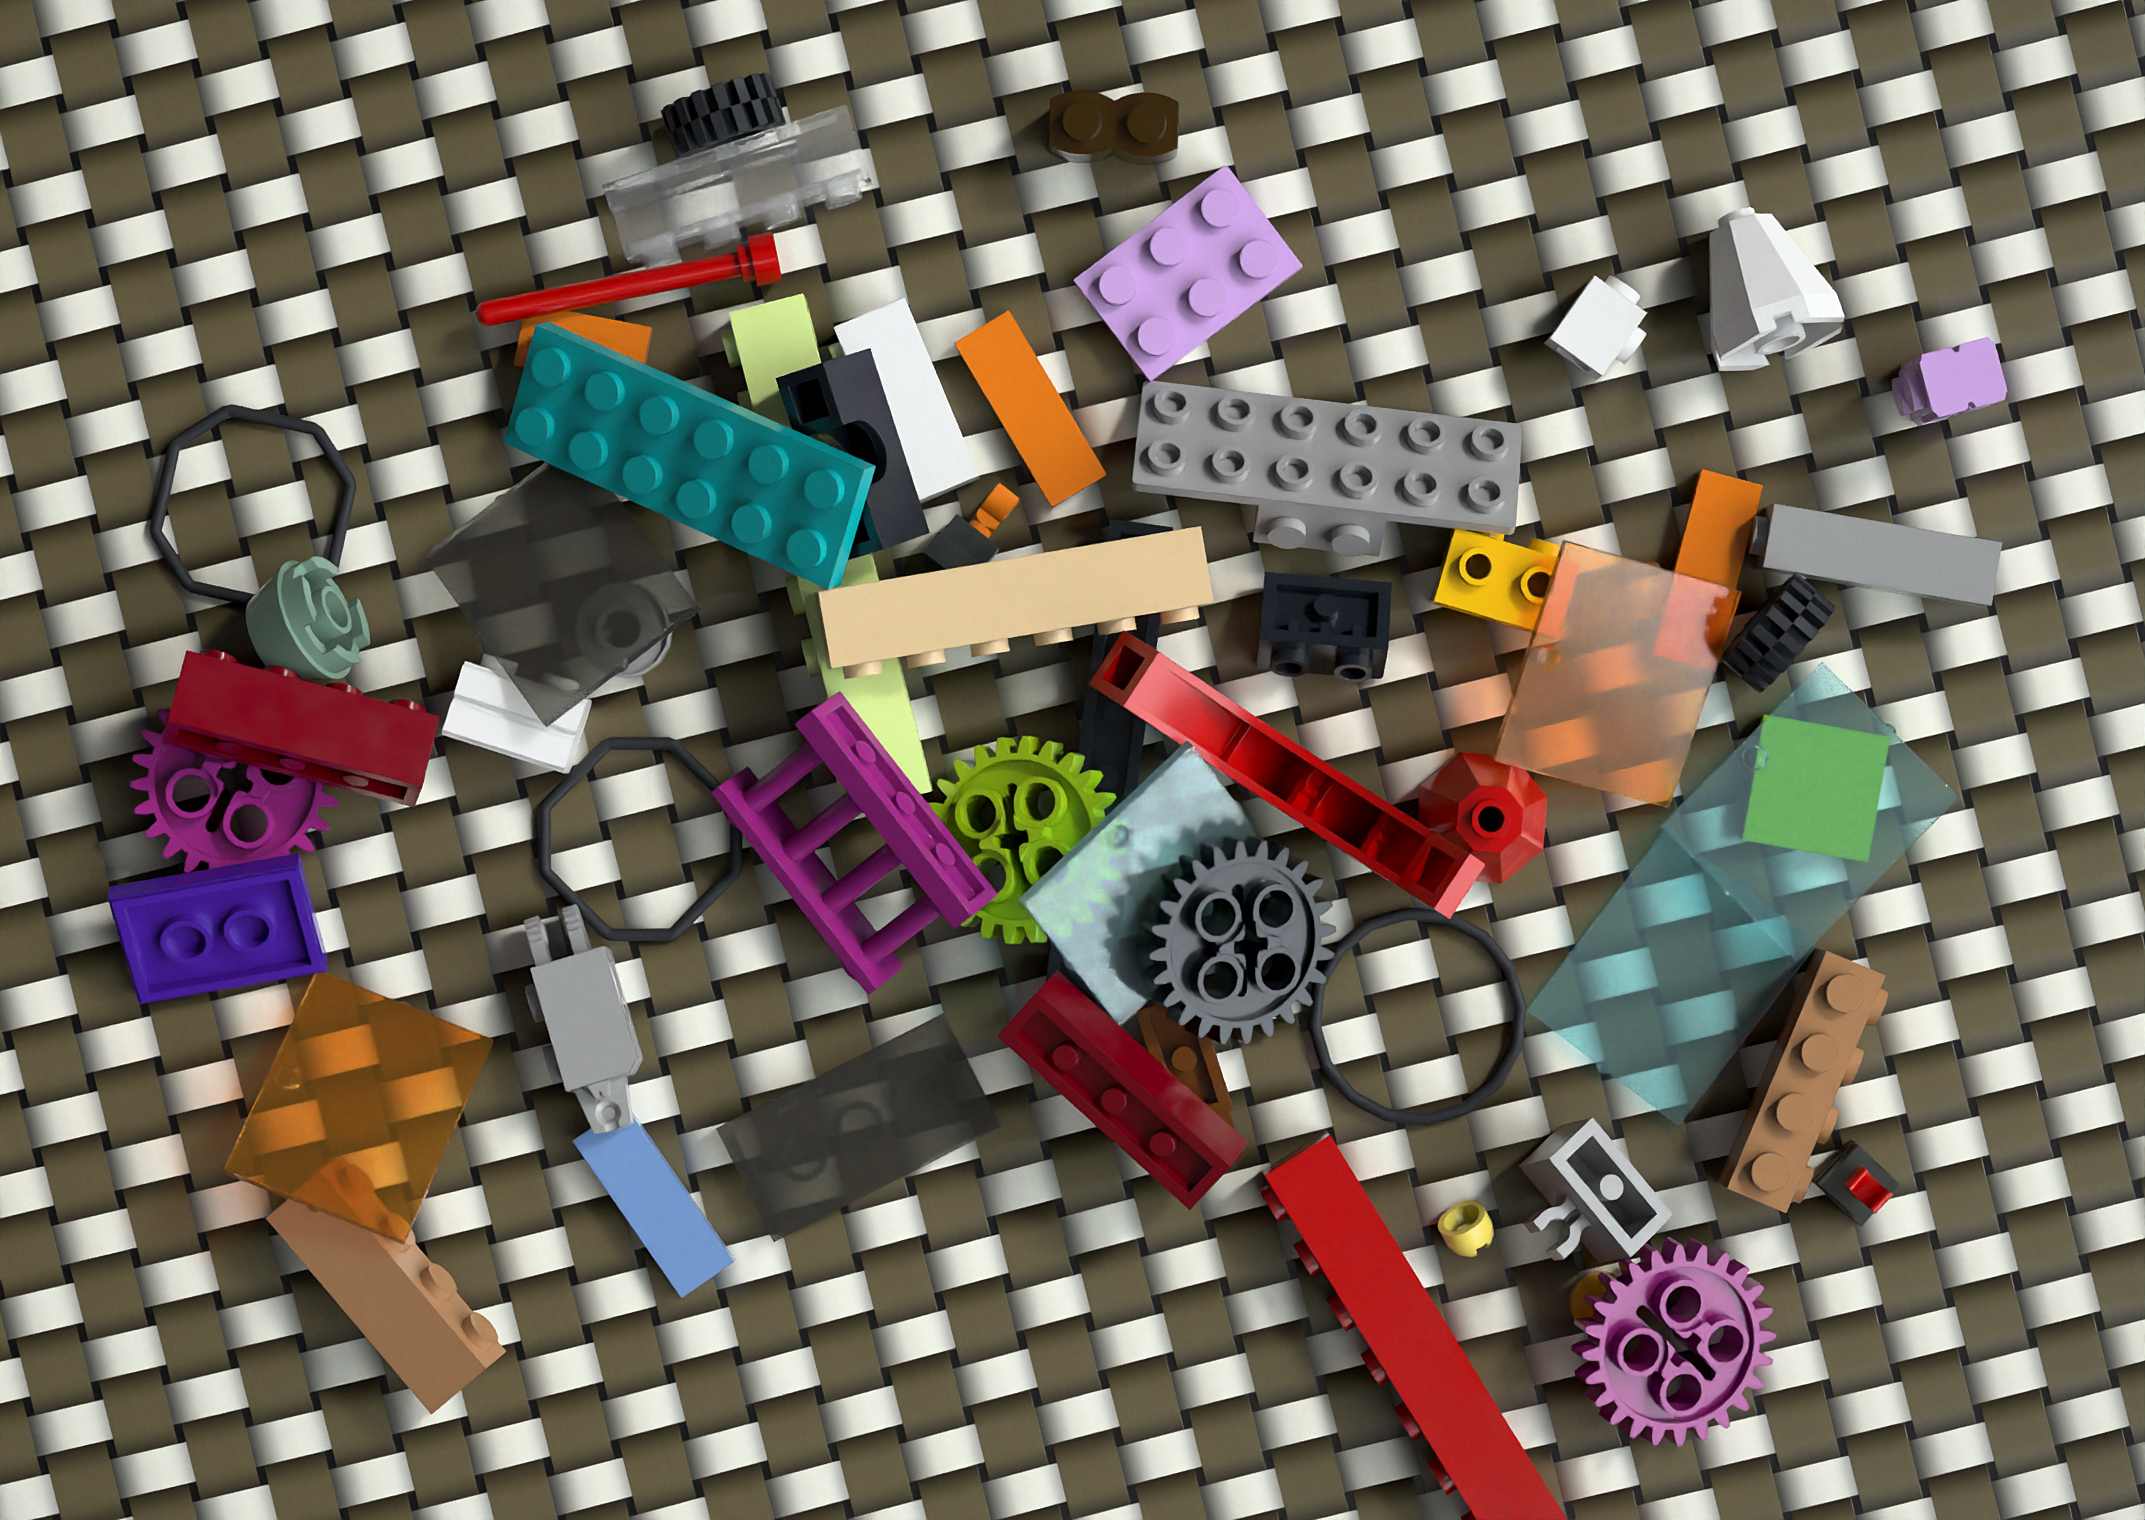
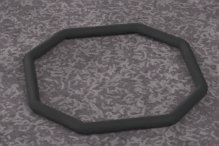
[150,404,357,605]
[538,737,742,941]

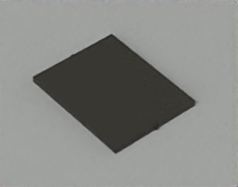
[423,462,701,727]

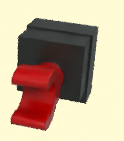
[1812,1139,1901,1227]

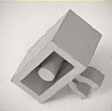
[1519,1117,1673,1263]

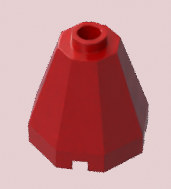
[1416,752,1548,884]

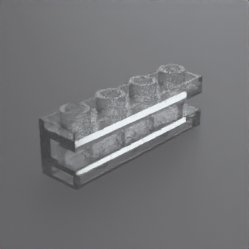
[602,104,873,270]

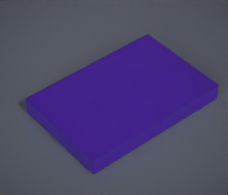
[108,853,328,1004]

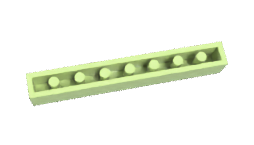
[721,293,933,796]

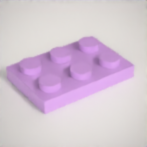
[1073,165,1303,382]

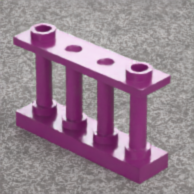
[711,691,998,995]

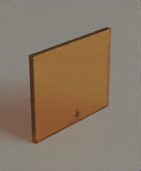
[1491,540,1742,808]
[224,972,494,1245]

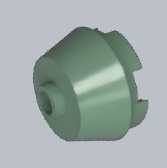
[246,556,370,681]

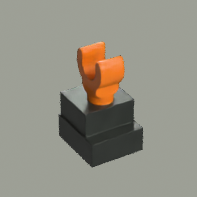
[923,483,1020,570]

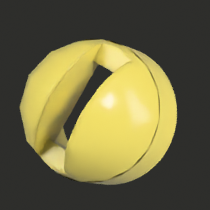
[1438,1200,1494,1257]

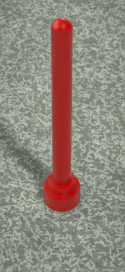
[475,232,782,326]

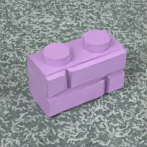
[1892,337,2008,426]

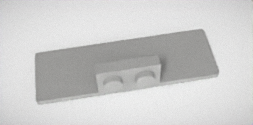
[1131,380,1522,557]

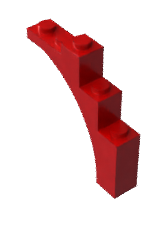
[1089,630,1486,919]

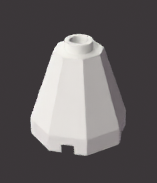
[1709,207,1845,371]

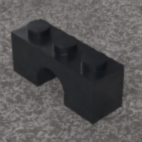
[775,348,930,560]

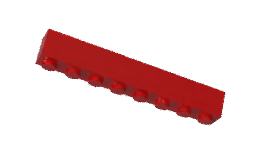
[1259,1131,1567,1520]

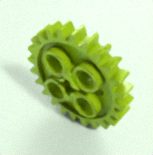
[928,736,1125,944]

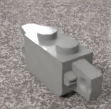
[524,904,643,1135]

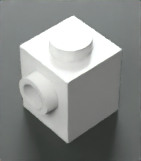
[1544,275,1647,380]

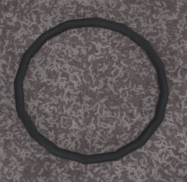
[1308,907,1527,1126]

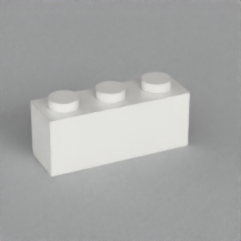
[828,298,980,503]

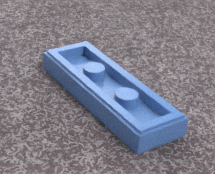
[573,1112,735,1298]

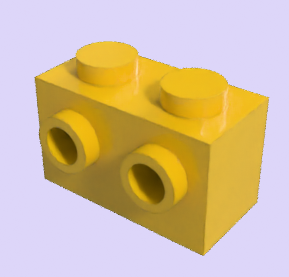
[1430,528,1579,639]

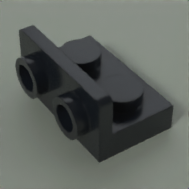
[1256,572,1392,682]

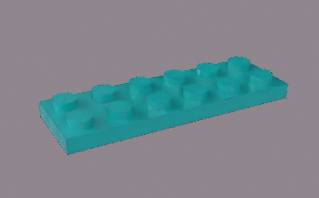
[504,322,876,590]

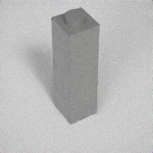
[1748,504,2002,608]

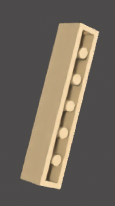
[815,526,1214,679]

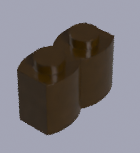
[1049,91,1179,165]

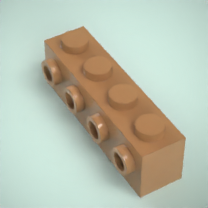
[1717,948,1888,1213]
[266,1157,507,1415]

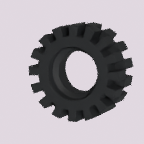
[661,73,787,162]
[1720,573,1836,693]

